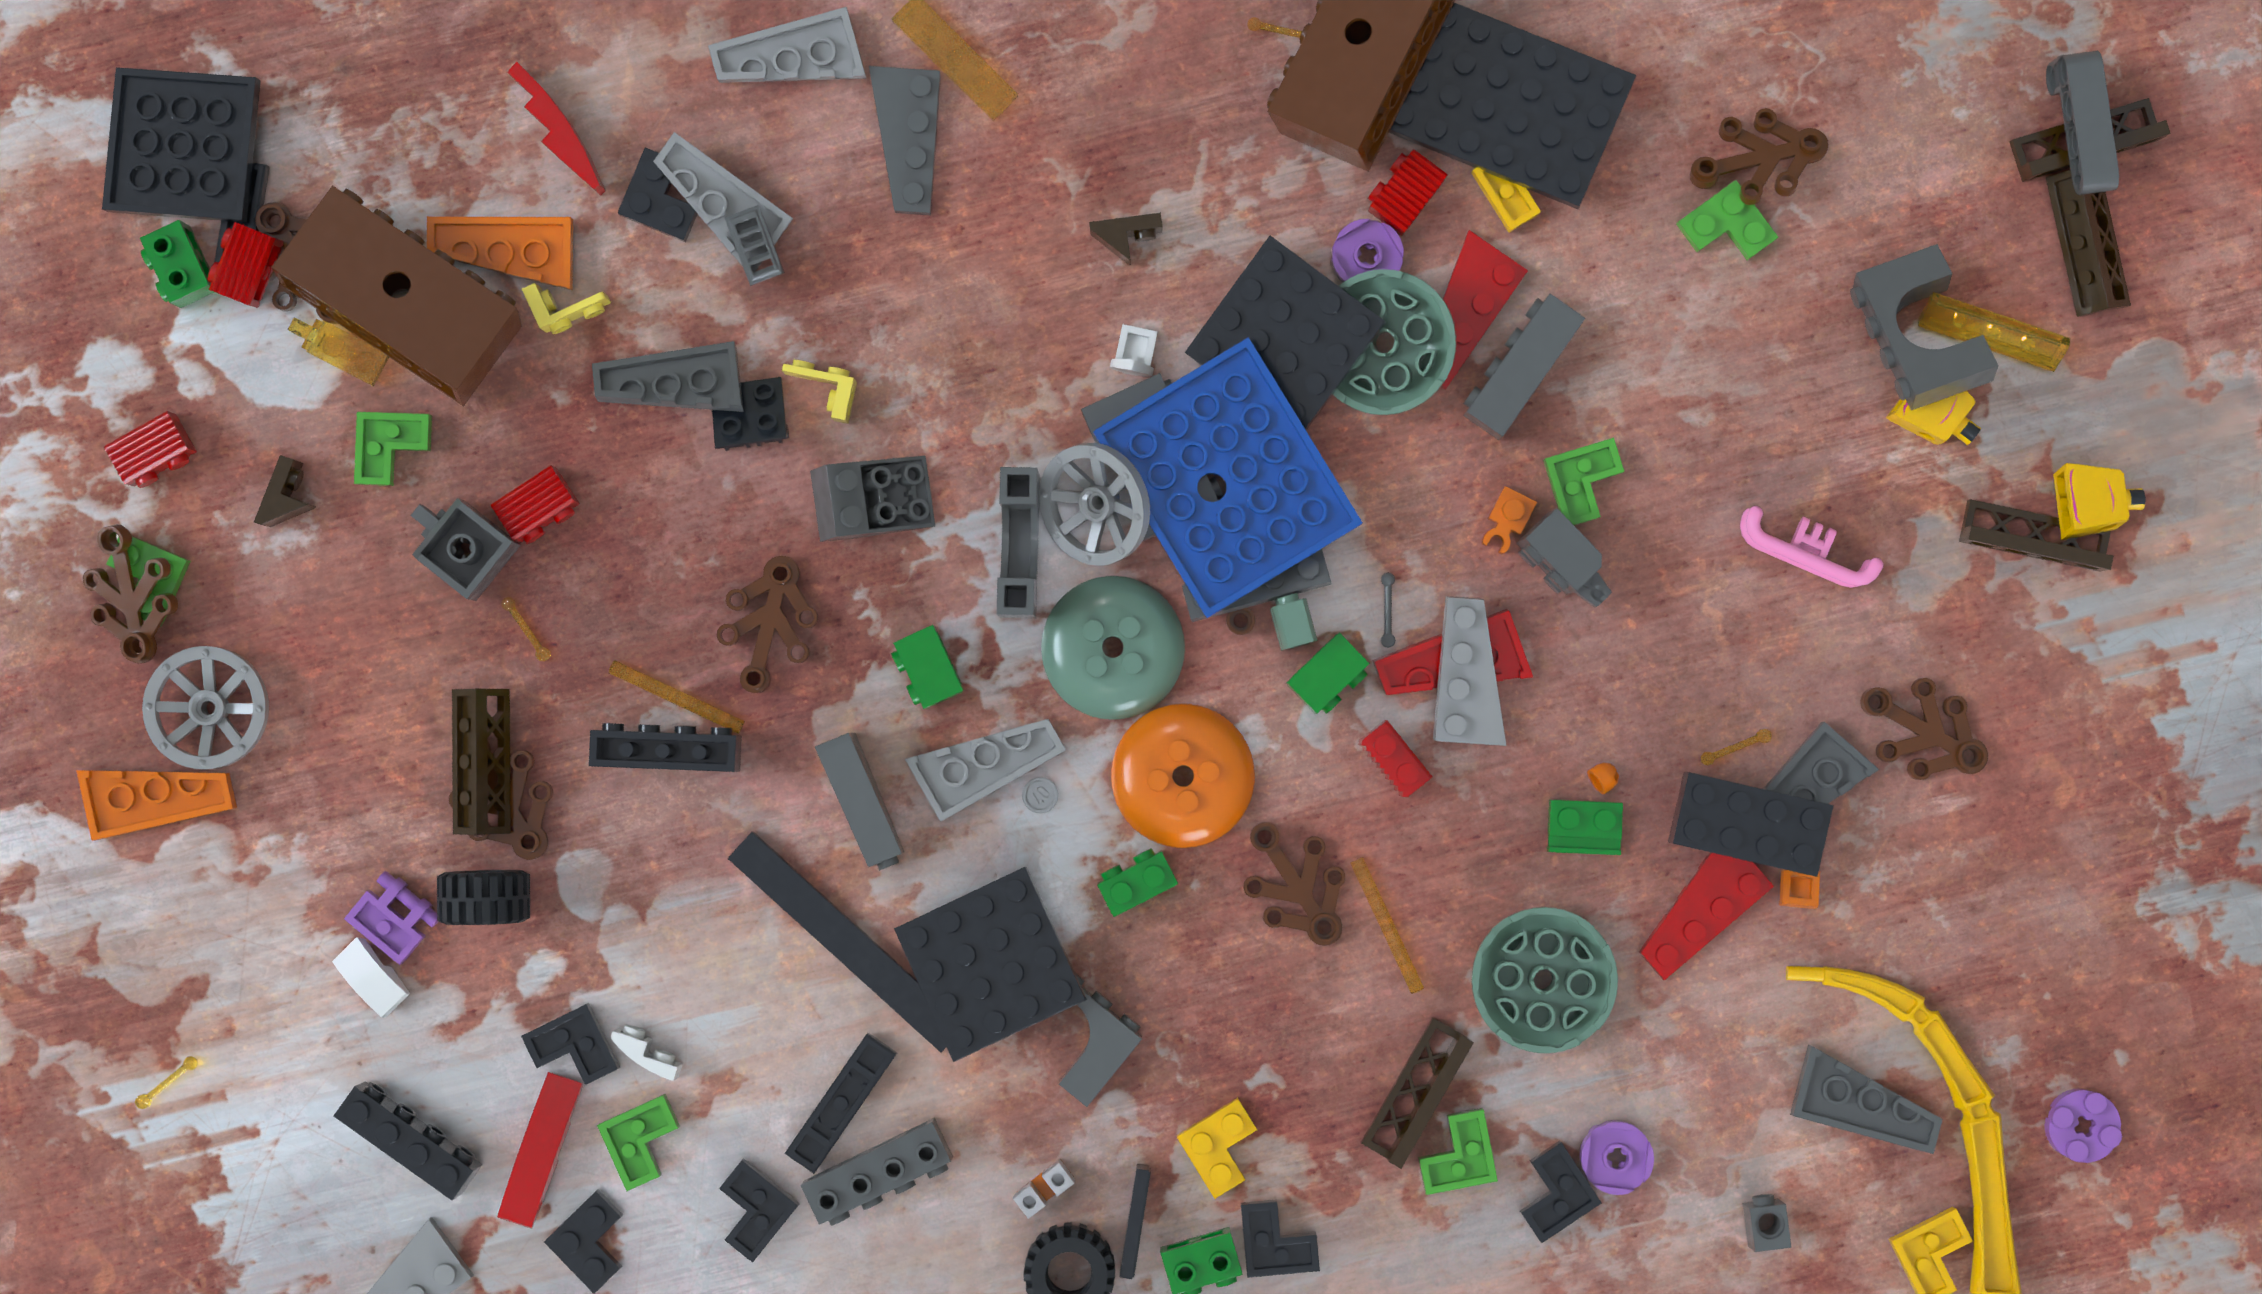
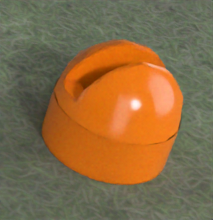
[1587,762,1619,795]

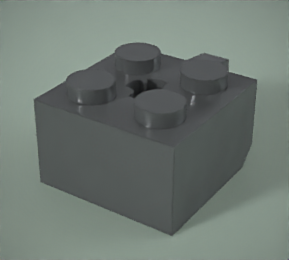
[410,498,521,601]
[1516,508,1612,608]

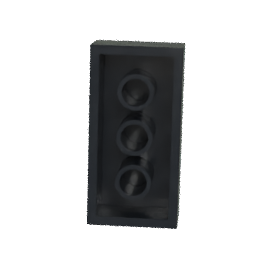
[1668,772,1834,877]

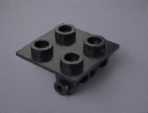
[712,377,789,451]

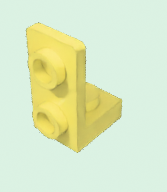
[522,283,611,334]
[782,360,857,424]

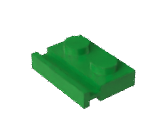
[1547,800,1623,855]

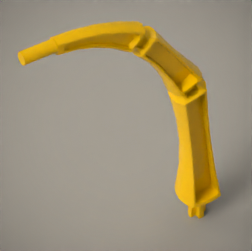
[1786,966,2022,1294]

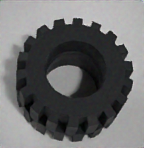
[437,870,530,925]
[1023,1222,1115,1294]

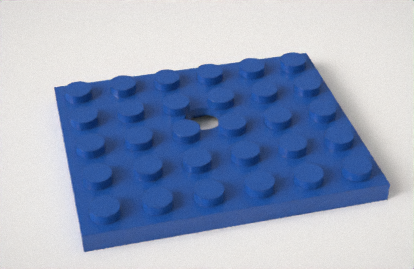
[1093,337,1363,619]

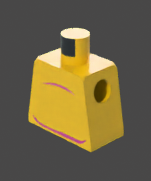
[1886,391,1981,445]
[2053,463,2146,540]

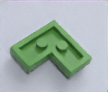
[1676,180,1778,260]
[354,412,432,486]
[1543,438,1624,525]
[106,536,191,627]
[597,1094,680,1192]
[1418,1108,1498,1195]

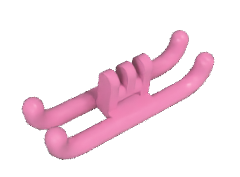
[1740,506,1883,588]

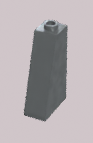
[815,733,904,871]

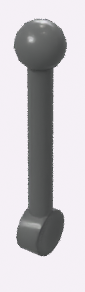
[1381,572,1396,648]

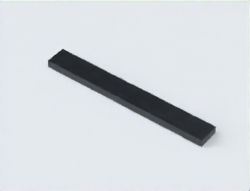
[727,831,946,1053]

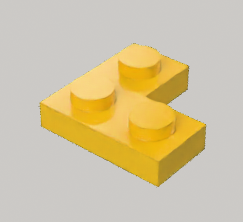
[1471,167,1541,233]
[1176,1097,1257,1199]
[1888,1206,1973,1294]

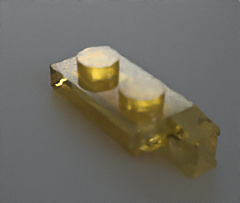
[287,317,389,387]

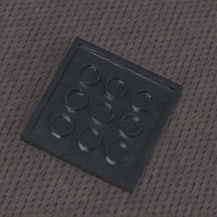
[102,67,261,222]
[1185,236,1386,430]
[894,867,1087,1062]

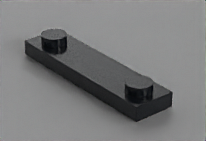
[784,1033,897,1174]

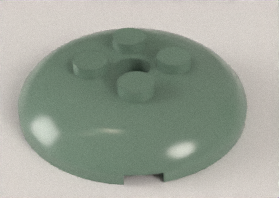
[1333,269,1456,415]
[1041,576,1185,720]
[1471,907,1618,1054]

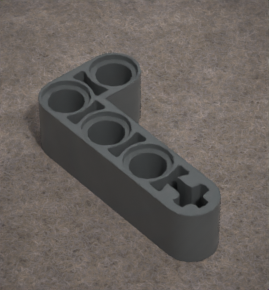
[2046,51,2119,195]

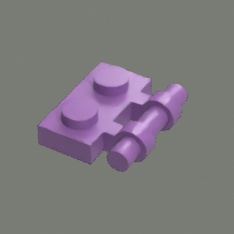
[344,871,438,965]

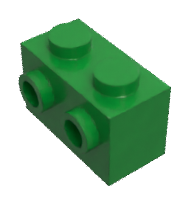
[140,220,215,308]
[891,625,965,709]
[1286,632,1370,714]
[1097,848,1178,917]
[1160,1227,1243,1294]

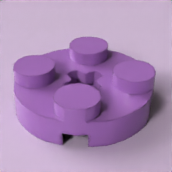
[1332,219,1404,282]
[2044,1088,2122,1163]
[1579,1120,1654,1195]

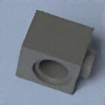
[1742,1194,1792,1252]

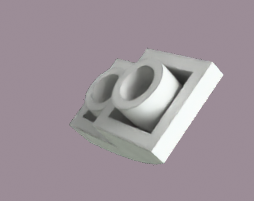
[332,937,410,1018]
[611,1024,683,1081]

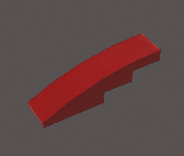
[507,62,606,196]
[497,1072,583,1229]

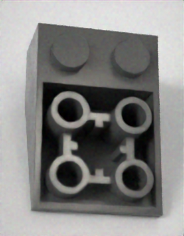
[810,456,935,542]

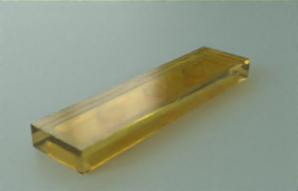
[891,0,1018,121]
[1918,292,2070,372]

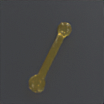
[1247,17,1302,38]
[501,597,551,661]
[1701,729,1772,766]
[135,1056,198,1109]

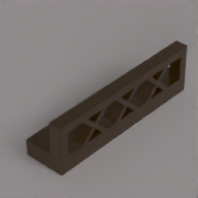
[2010,98,2171,182]
[2046,169,2131,317]
[1959,499,2114,572]
[452,688,511,835]
[1361,1017,1474,1169]

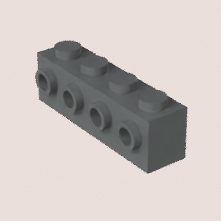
[1463,294,1586,440]
[800,1117,953,1226]

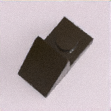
[1089,212,1163,265]
[254,455,316,527]

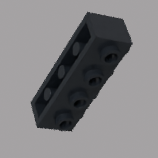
[589,723,742,772]
[333,1081,483,1201]

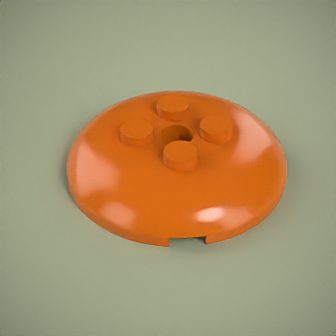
[1111,704,1255,848]

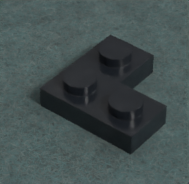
[618,147,697,243]
[521,1003,620,1085]
[1520,1140,1602,1244]
[719,1158,800,1263]
[544,1189,623,1294]
[1241,1200,1320,1278]

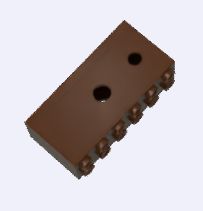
[1267,0,1455,172]
[272,185,522,407]

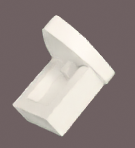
[1110,324,1158,377]

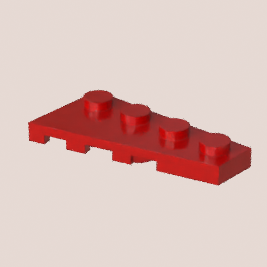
[1441,230,1528,390]
[1372,609,1533,695]
[1639,852,1774,980]

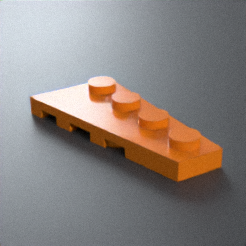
[427,216,573,291]
[76,770,237,841]

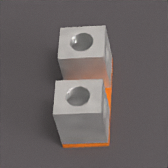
[1013,1159,1075,1219]

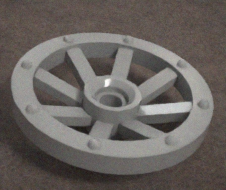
[1039,443,1150,566]
[142,646,269,769]

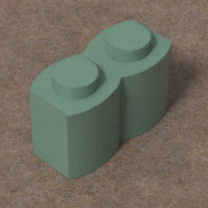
[1270,593,1318,651]

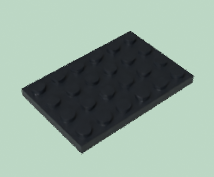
[1389,3,1636,210]

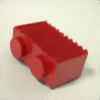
[1367,149,1448,236]
[208,222,283,308]
[104,411,197,488]
[491,465,580,544]
[1358,720,1433,797]

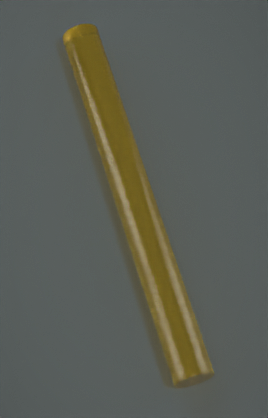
[608,660,745,734]
[1350,857,1424,994]

